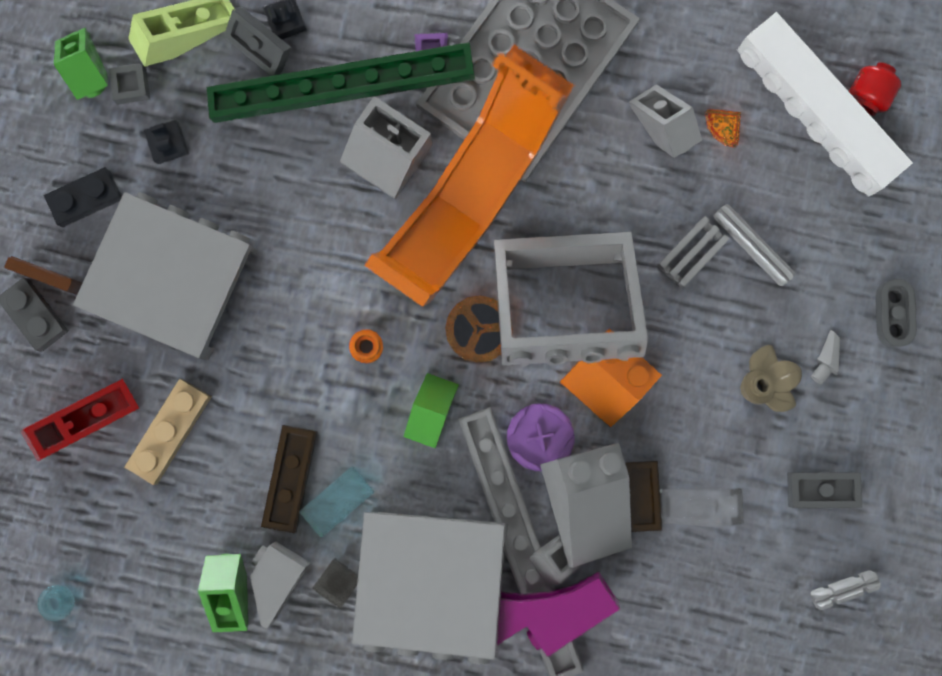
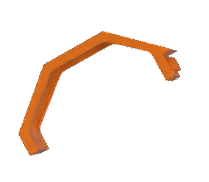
[364,44,574,307]

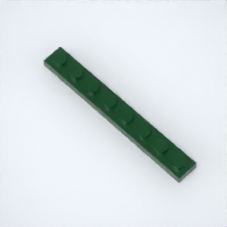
[206,42,475,123]

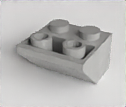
[340,96,433,200]

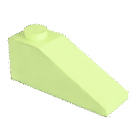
[128,0,234,67]

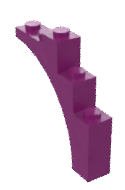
[497,571,620,657]

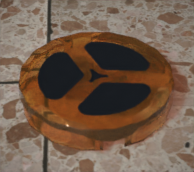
[445,295,513,364]

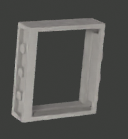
[494,232,648,367]

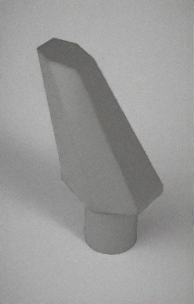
[811,330,840,385]

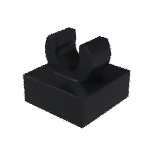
[263,0,307,40]
[144,120,189,164]

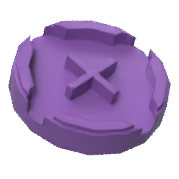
[507,404,575,471]

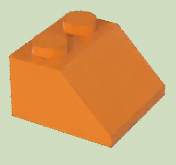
[560,328,662,427]

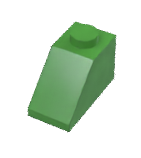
[54,28,108,100]
[198,553,248,632]

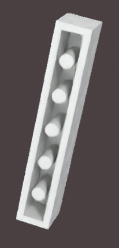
[737,12,913,197]

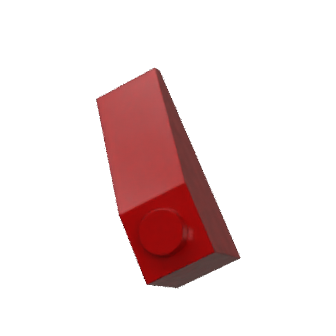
[20,379,139,461]

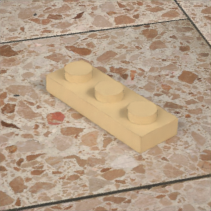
[124,379,212,485]

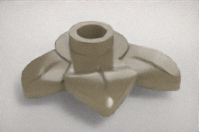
[740,345,802,412]

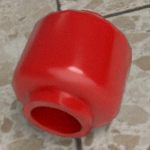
[849,62,902,116]

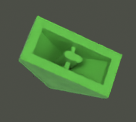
[403,373,459,448]

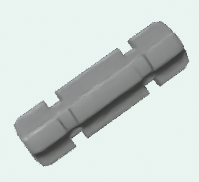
[810,570,881,610]

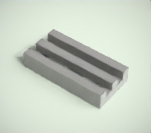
[657,216,730,289]

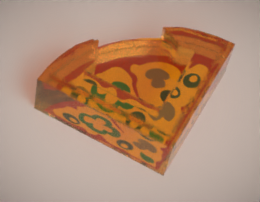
[705,109,741,148]

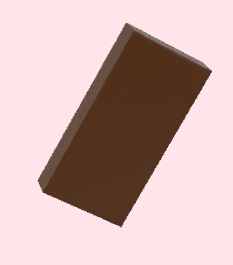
[4,256,82,295]

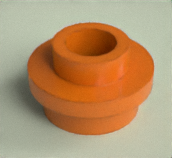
[349,329,384,364]

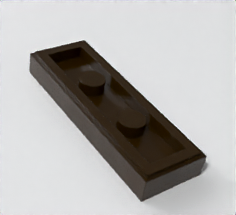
[261,425,318,534]

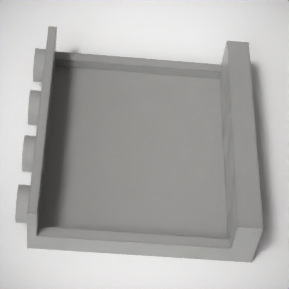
[73,192,257,360]
[352,511,508,664]

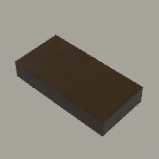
[625,461,662,532]

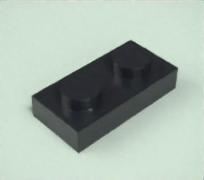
[44,167,122,228]

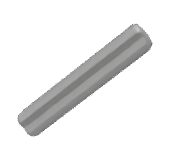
[713,204,795,286]

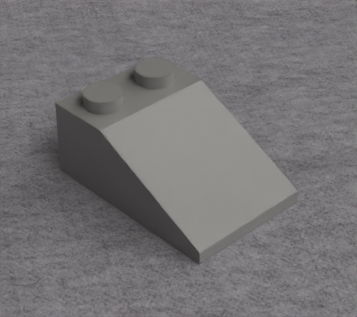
[540,443,632,568]

